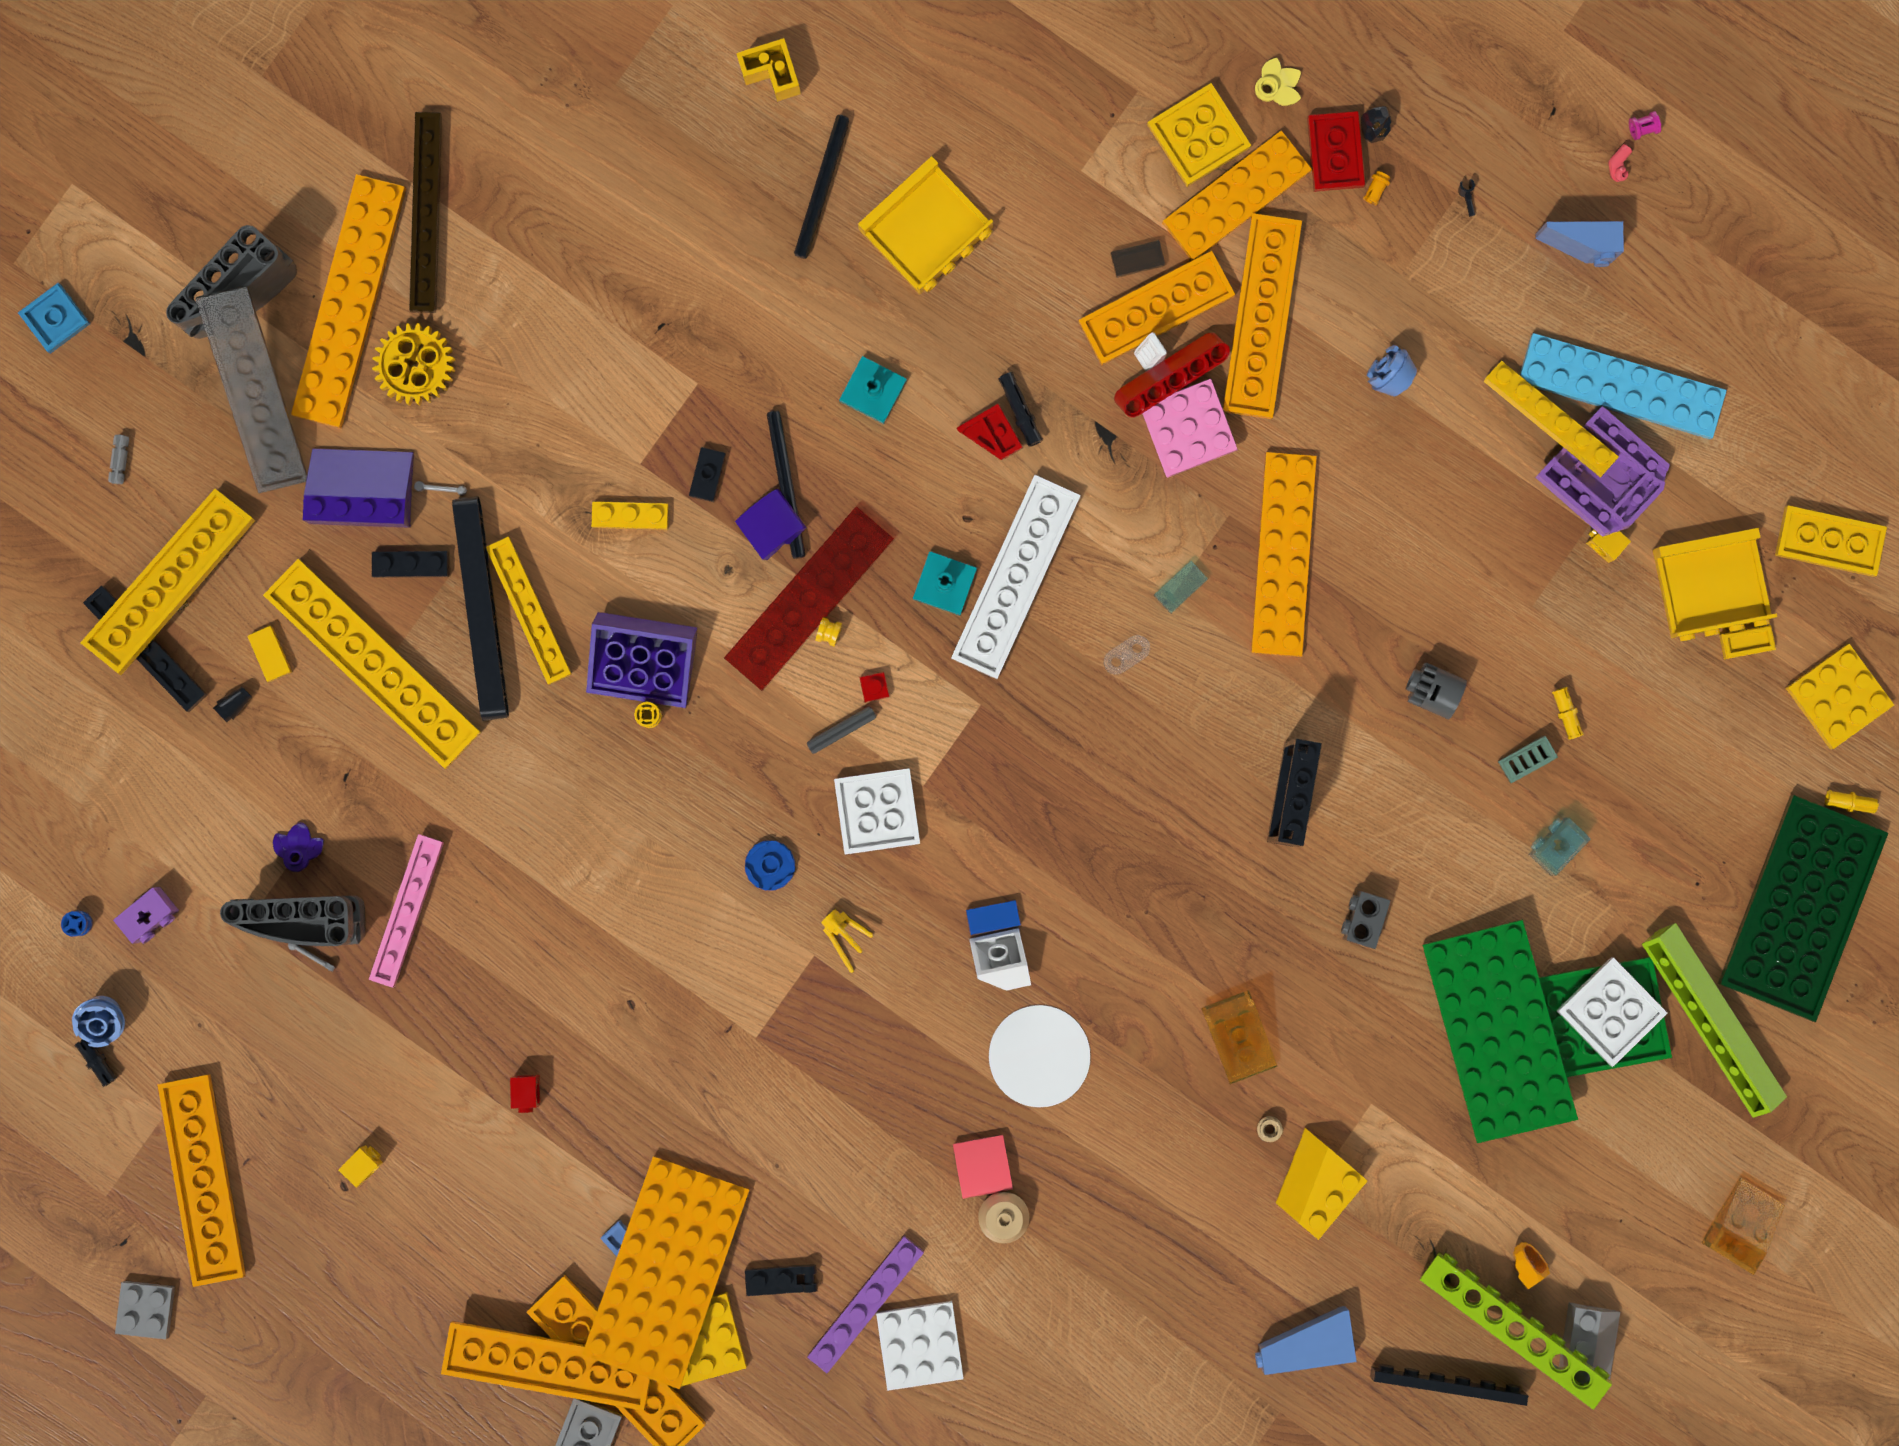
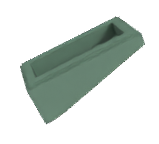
[1498,736,1558,783]

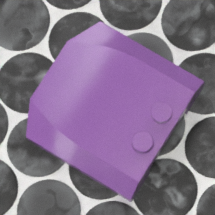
[1535,406,1670,537]

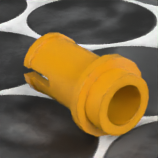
[1363,171,1390,206]

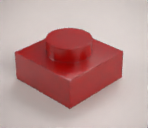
[859,672,889,703]

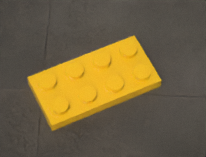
[1775,505,1887,577]

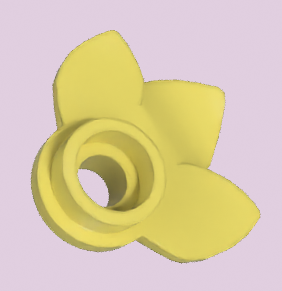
[1255,58,1301,106]

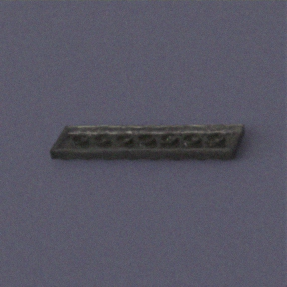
[195,285,307,493]

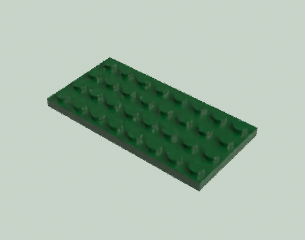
[1718,795,1889,1022]

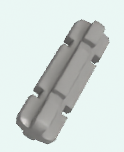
[108,435,129,484]

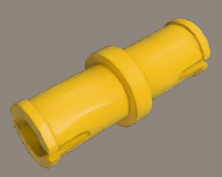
[1552,687,1584,740]

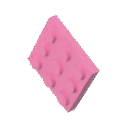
[1143,379,1238,478]

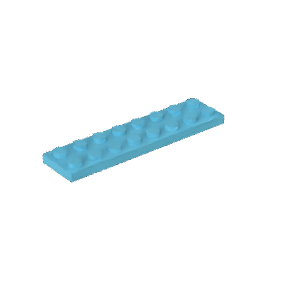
[1520,333,1727,439]

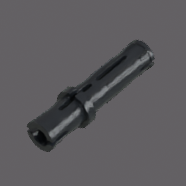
[998,372,1043,447]

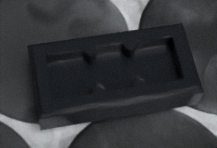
[689,447,726,503]

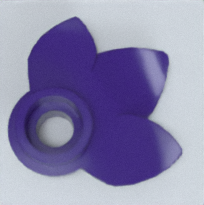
[273,822,324,872]

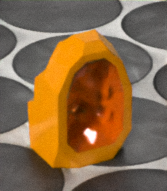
[1513,1242,1550,1289]

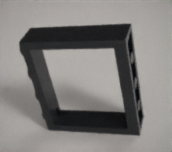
[1267,739,1322,847]

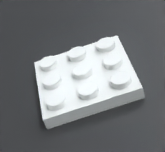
[834,768,920,855]
[1557,957,1667,1067]
[876,1301,964,1391]

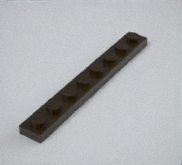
[409,112,442,313]

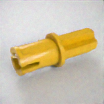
[1825,790,1879,813]

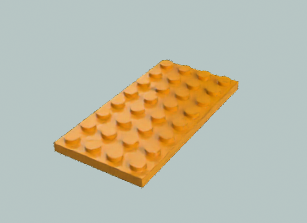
[582,1156,750,1389]

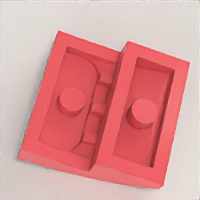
[953,1135,1013,1199]

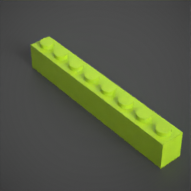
[1642,923,1787,1118]

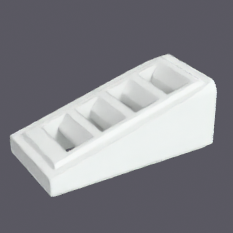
[1134,332,1167,371]

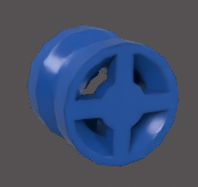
[61,911,93,937]

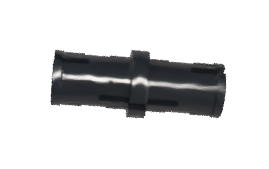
[74,1039,117,1087]

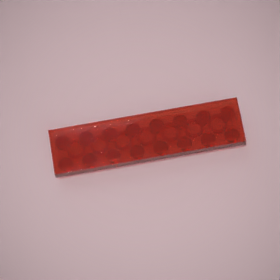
[724,506,894,692]

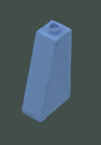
[1255,1306,1357,1375]

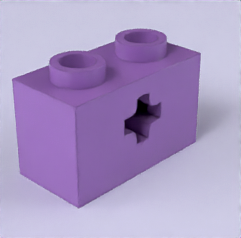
[113,887,179,944]

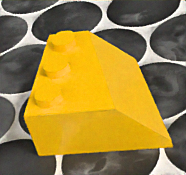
[1275,1128,1368,1240]

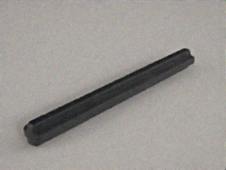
[794,115,849,259]
[767,411,805,559]

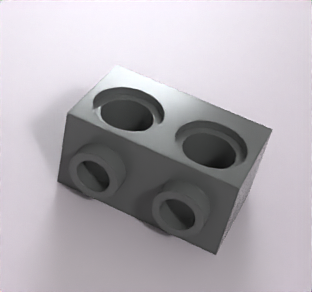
[1341,891,1391,949]

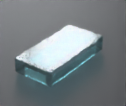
[1154,561,1208,614]

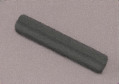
[807,707,876,754]

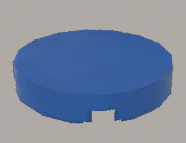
[745,841,795,891]

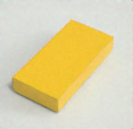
[1719,625,1776,660]
[247,626,292,682]

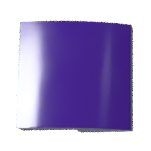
[735,489,806,560]

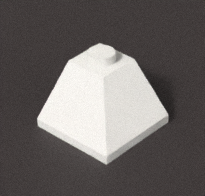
[969,928,1031,991]

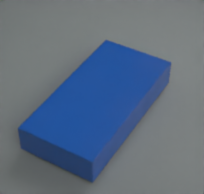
[966,900,1021,935]

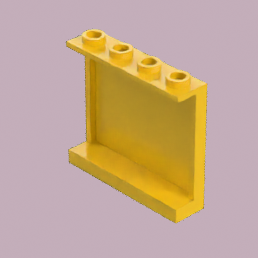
[858,156,993,294]
[1653,528,1777,642]

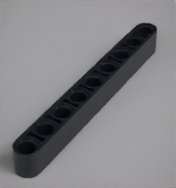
[452,496,509,721]

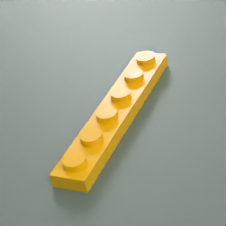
[1484,361,1619,478]
[486,537,572,685]

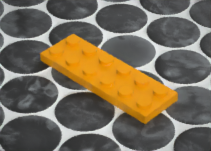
[1162,130,1312,261]
[1078,251,1235,366]

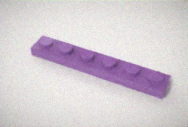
[807,1236,924,1373]

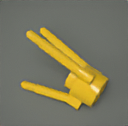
[821,909,873,973]

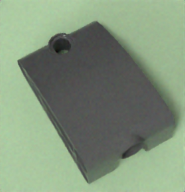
[166,225,297,339]
[220,896,366,946]

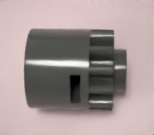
[1406,663,1467,720]

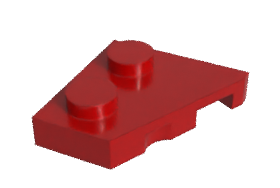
[956,404,1023,460]

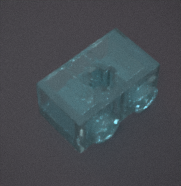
[1528,818,1591,876]

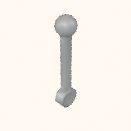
[414,481,467,496]
[288,943,335,972]

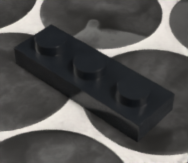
[372,551,449,578]

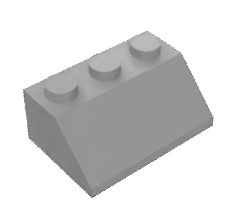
[1559,1302,1621,1383]

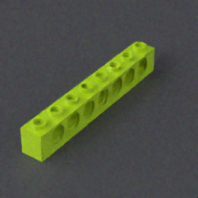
[1420,1253,1612,1410]

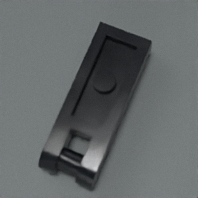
[745,1264,818,1296]

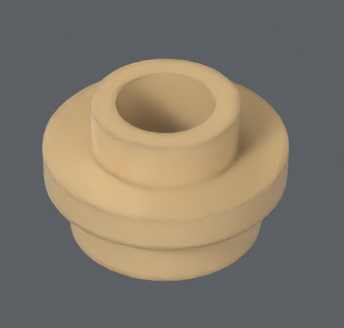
[1257,1116,1283,1142]

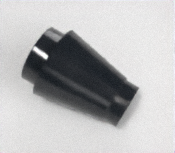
[213,686,252,723]

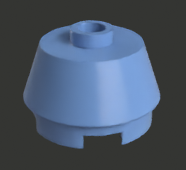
[1367,345,1417,397]
[72,996,125,1047]

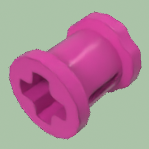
[1629,111,1661,140]

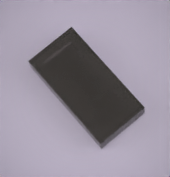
[1110,240,1165,278]

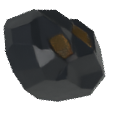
[1361,106,1391,143]

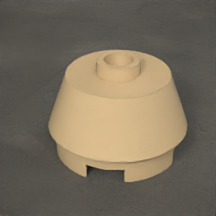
[978,1192,1030,1243]

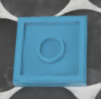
[18,283,90,354]

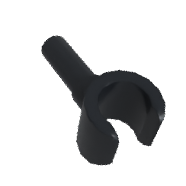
[1458,179,1475,217]

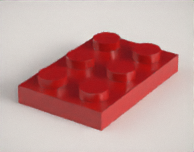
[1307,111,1365,192]

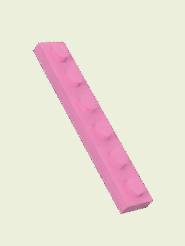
[369,834,444,988]

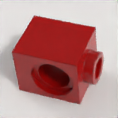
[510,1075,540,1113]

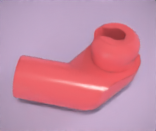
[1608,144,1632,182]

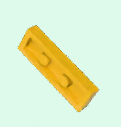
[591,502,669,530]

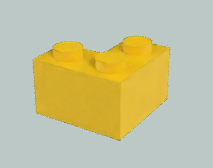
[736,38,801,102]

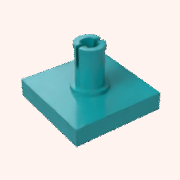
[839,356,907,425]
[913,551,977,616]

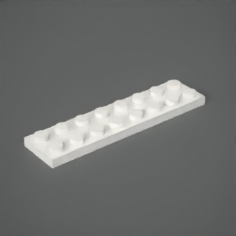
[951,475,1081,679]

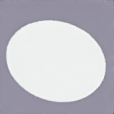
[989,1005,1090,1107]

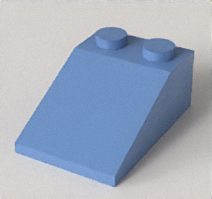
[1536,221,1624,267]

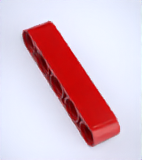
[1114,333,1230,417]

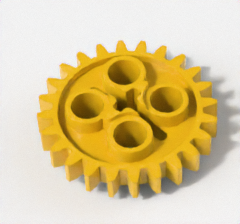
[372,323,455,406]

